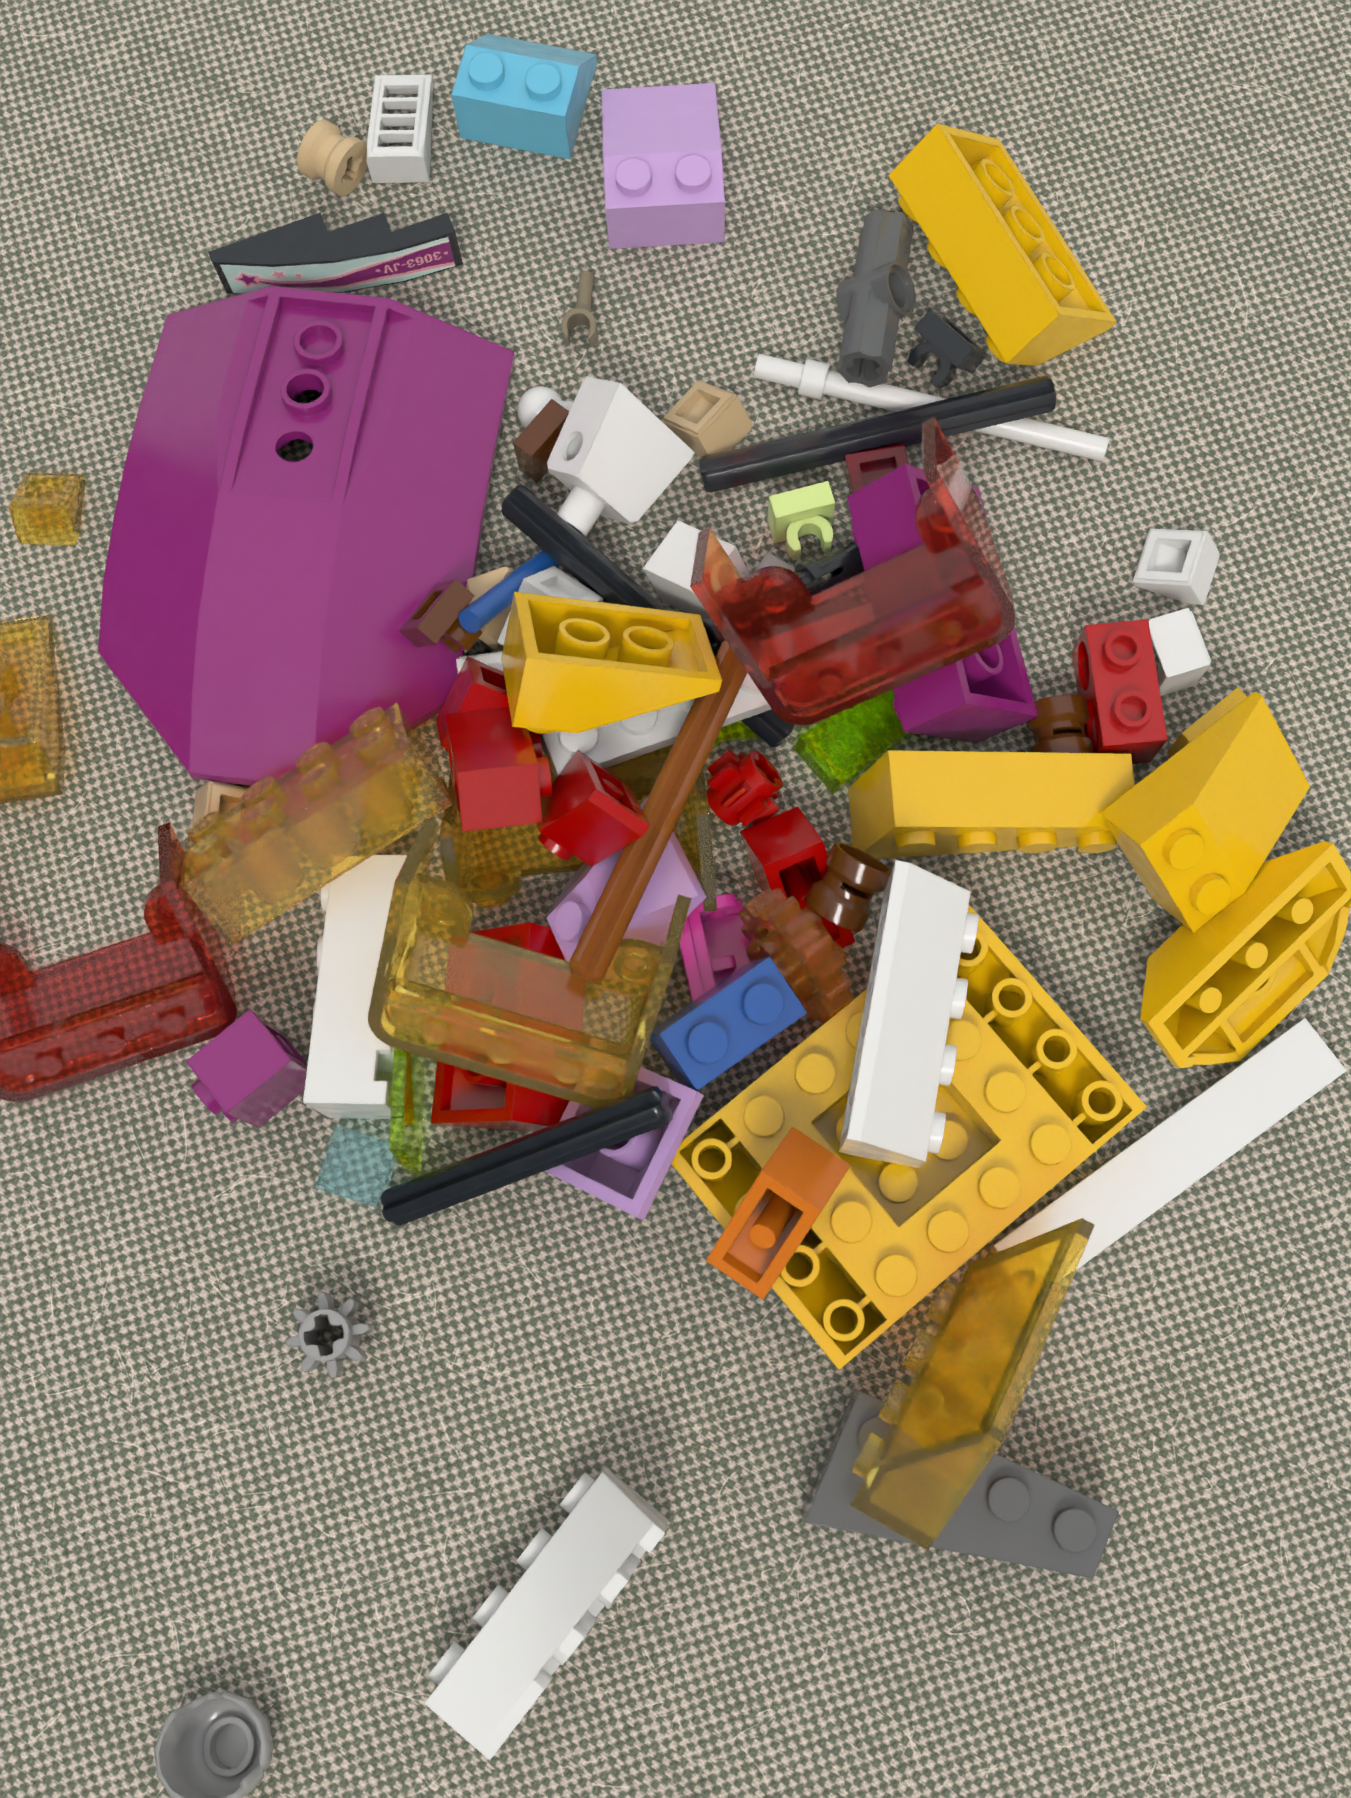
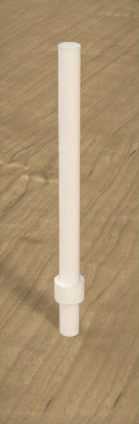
[754,353,1109,462]

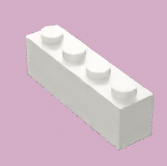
[424,1468,669,1760]

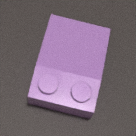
[602,83,725,249]

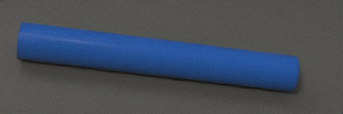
[459,549,561,633]

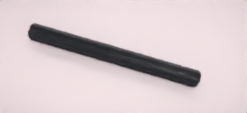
[699,376,1057,493]
[501,485,796,748]

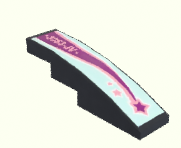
[208,212,463,294]

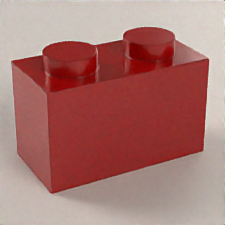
[444,707,552,832]

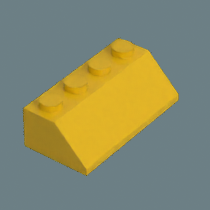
[888,123,1117,366]

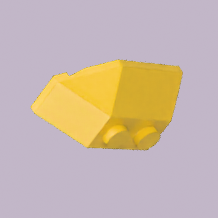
[1140,841,1351,1068]

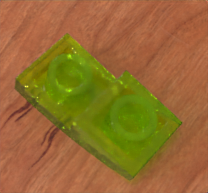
[793,670,912,794]

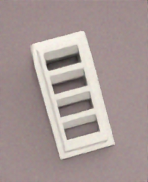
[366,75,433,183]

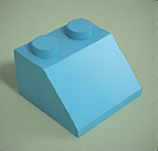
[451,34,598,159]

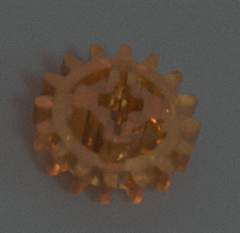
[739,888,854,1023]

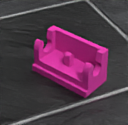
[675,894,754,1002]

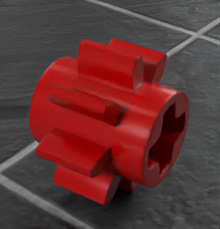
[705,749,783,827]

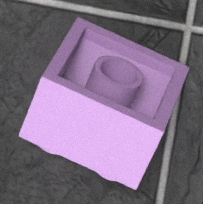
[545,1047,704,1221]

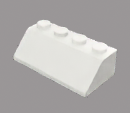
[838,860,979,1168]

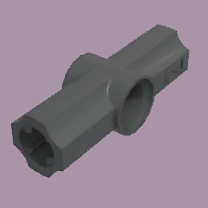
[836,208,916,388]

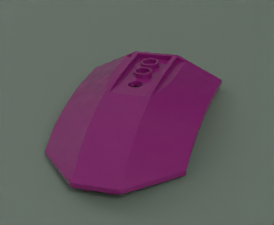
[98,286,515,793]

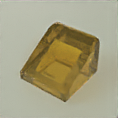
[8,473,86,545]

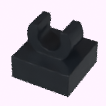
[907,309,988,389]

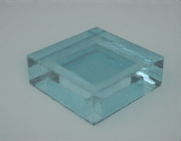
[315,1126,401,1209]

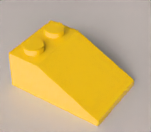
[501,592,722,734]
[1099,692,1310,933]

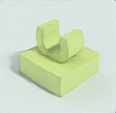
[767,481,835,561]

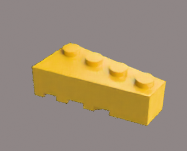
[848,750,1135,859]

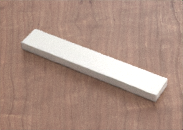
[991,1018,1347,1301]

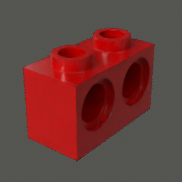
[1071,619,1168,764]

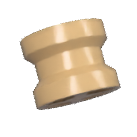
[297,119,368,196]

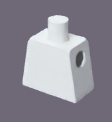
[547,376,695,538]

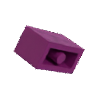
[185,1009,308,1128]

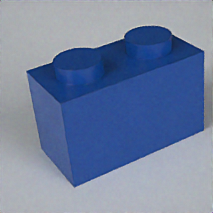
[646,957,807,1091]

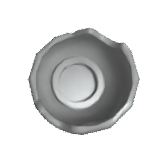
[154,1691,274,1798]

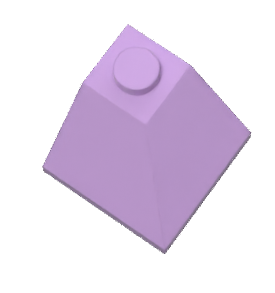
[546,796,707,978]

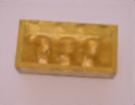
[182,702,452,946]

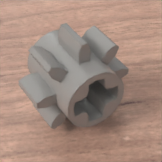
[286,1293,375,1378]

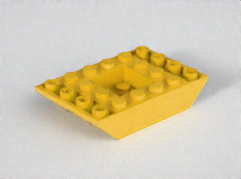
[671,905,1147,1370]

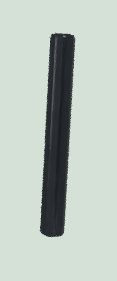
[380,1086,673,1226]

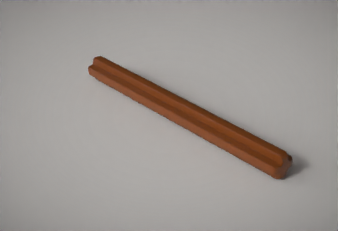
[569,639,754,983]

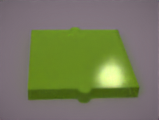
[389,1040,425,1174]

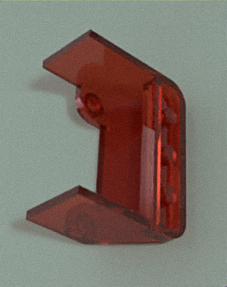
[690,417,1015,725]
[0,822,237,1102]

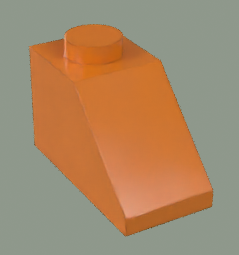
[705,1126,851,1300]

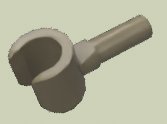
[561,271,599,347]

